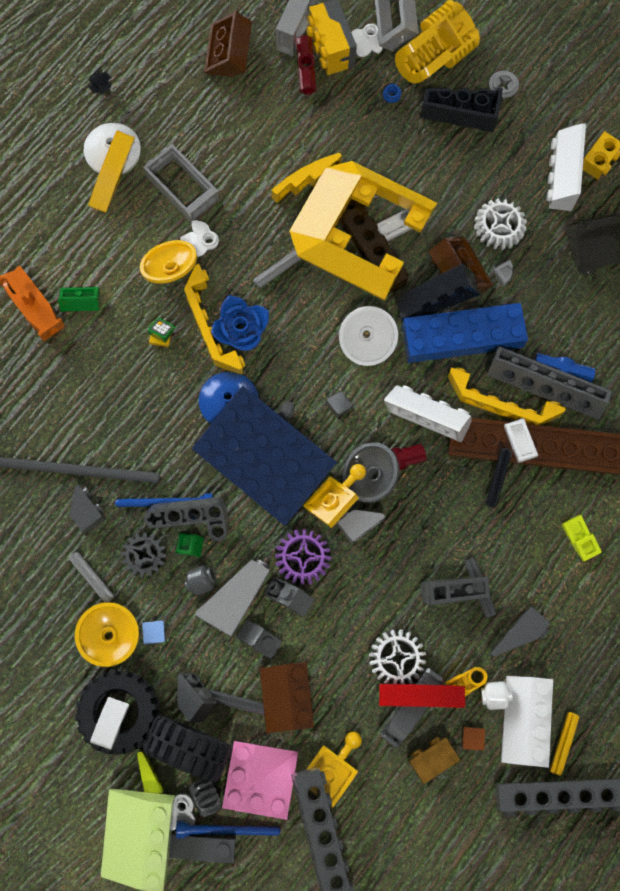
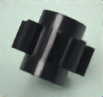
[88,70,111,94]

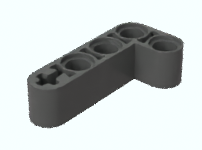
[144,497,230,541]

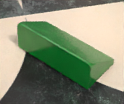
[58,287,100,312]

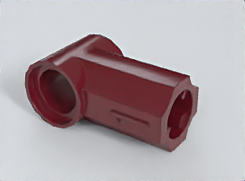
[391,443,427,471]

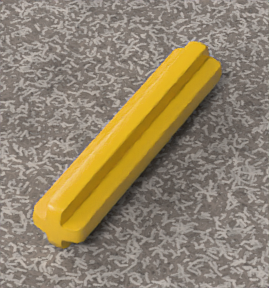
[550,712,579,776]

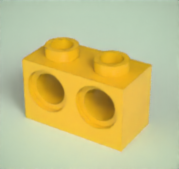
[582,131,620,180]

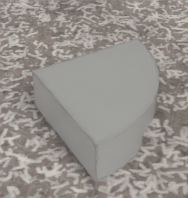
[493,260,513,287]

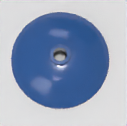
[199,372,258,424]

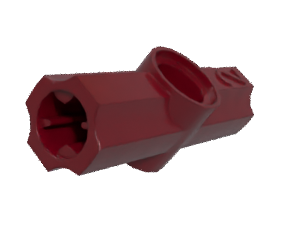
[296,35,316,95]

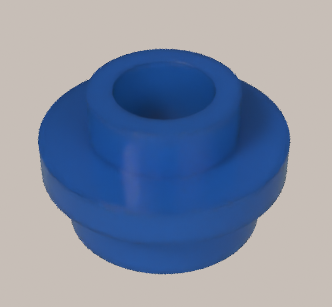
[383,84,401,103]

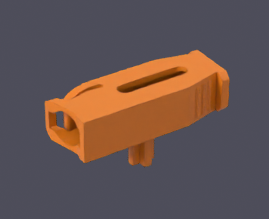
[0,266,65,341]

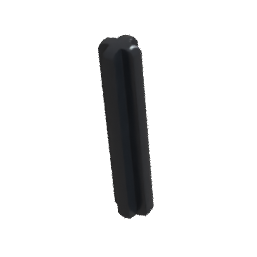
[486,448,512,508]

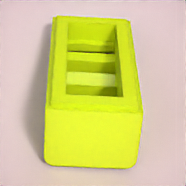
[137,751,164,794]

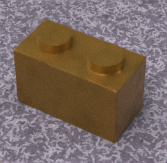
[408,736,460,784]

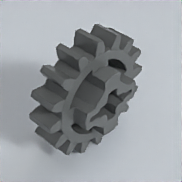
[121,532,167,578]

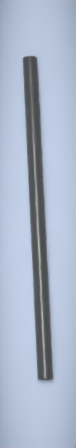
[0,457,160,483]

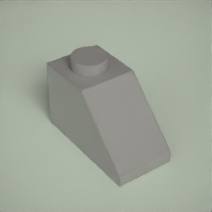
[337,510,385,545]

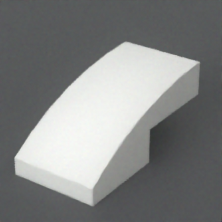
[90,697,129,750]

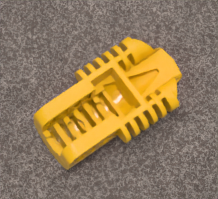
[395,0,480,84]

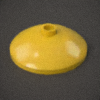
[140,240,197,284]
[75,603,139,667]

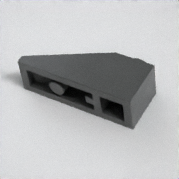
[421,576,490,605]
[488,606,551,658]
[169,834,236,863]

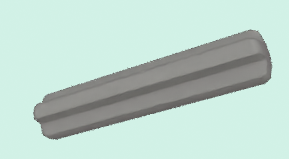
[254,250,301,288]
[69,552,115,603]

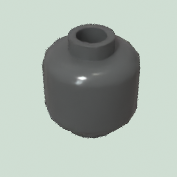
[184,565,217,596]

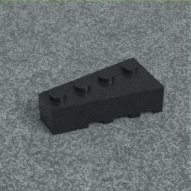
[420,88,503,133]
[395,263,481,320]

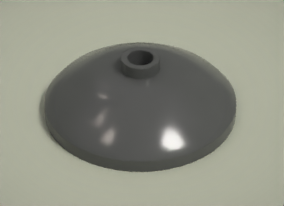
[342,442,399,503]

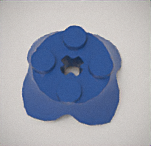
[211,295,269,351]

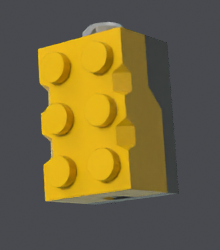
[306,0,357,75]

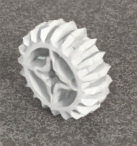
[474,198,527,250]
[369,630,426,684]

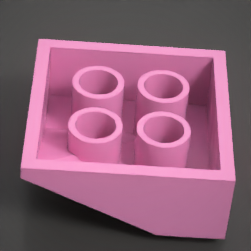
[222,741,298,820]

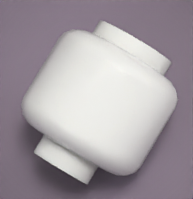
[481,681,513,710]

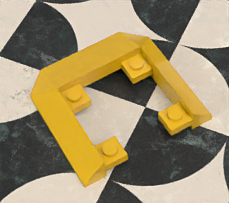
[289,161,438,301]

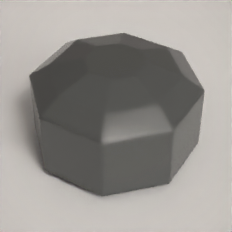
[280,401,295,422]

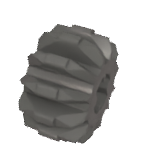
[189,779,221,817]

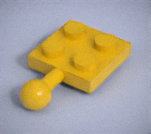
[303,464,366,528]
[306,732,362,807]

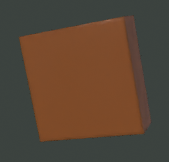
[462,727,485,751]

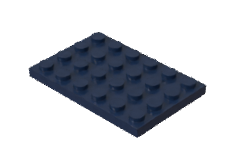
[192,386,337,526]

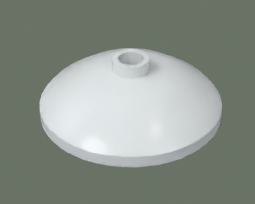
[84,123,141,174]
[339,306,398,366]

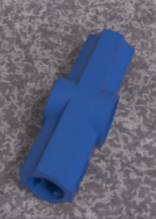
[535,353,595,383]

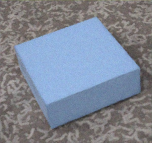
[142,621,165,644]

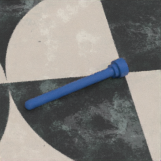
[115,493,213,510]
[176,820,281,839]

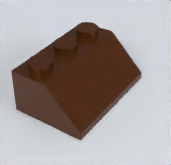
[204,11,252,77]
[429,237,493,293]
[259,662,314,733]

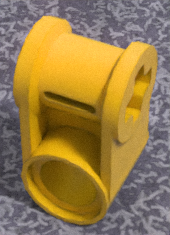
[445,667,487,696]

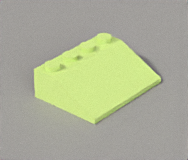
[101,789,175,891]

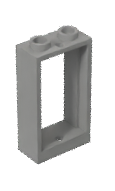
[276,0,318,56]
[375,0,419,52]
[143,144,219,223]

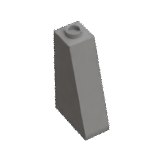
[195,560,270,637]

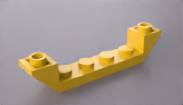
[184,264,245,374]
[448,367,566,425]

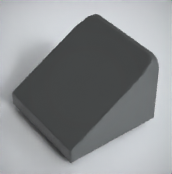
[325,391,353,419]

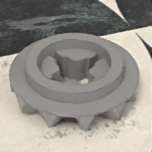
[489,71,519,100]

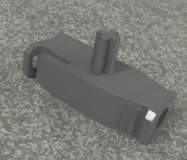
[381,668,445,749]

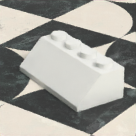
[546,124,586,211]
[384,385,472,443]
[501,676,553,768]

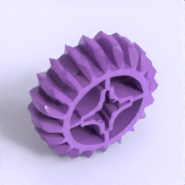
[275,529,331,586]

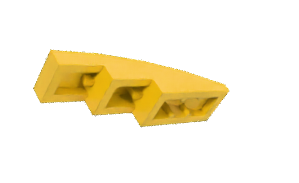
[88,130,135,213]
[271,153,342,203]

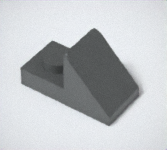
[236,619,283,660]

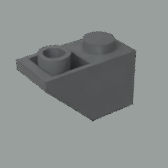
[70,485,105,535]
[263,577,314,617]
[178,673,217,722]

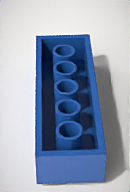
[402,303,528,363]

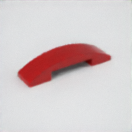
[379,684,465,708]

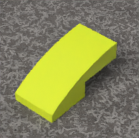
[561,515,602,562]

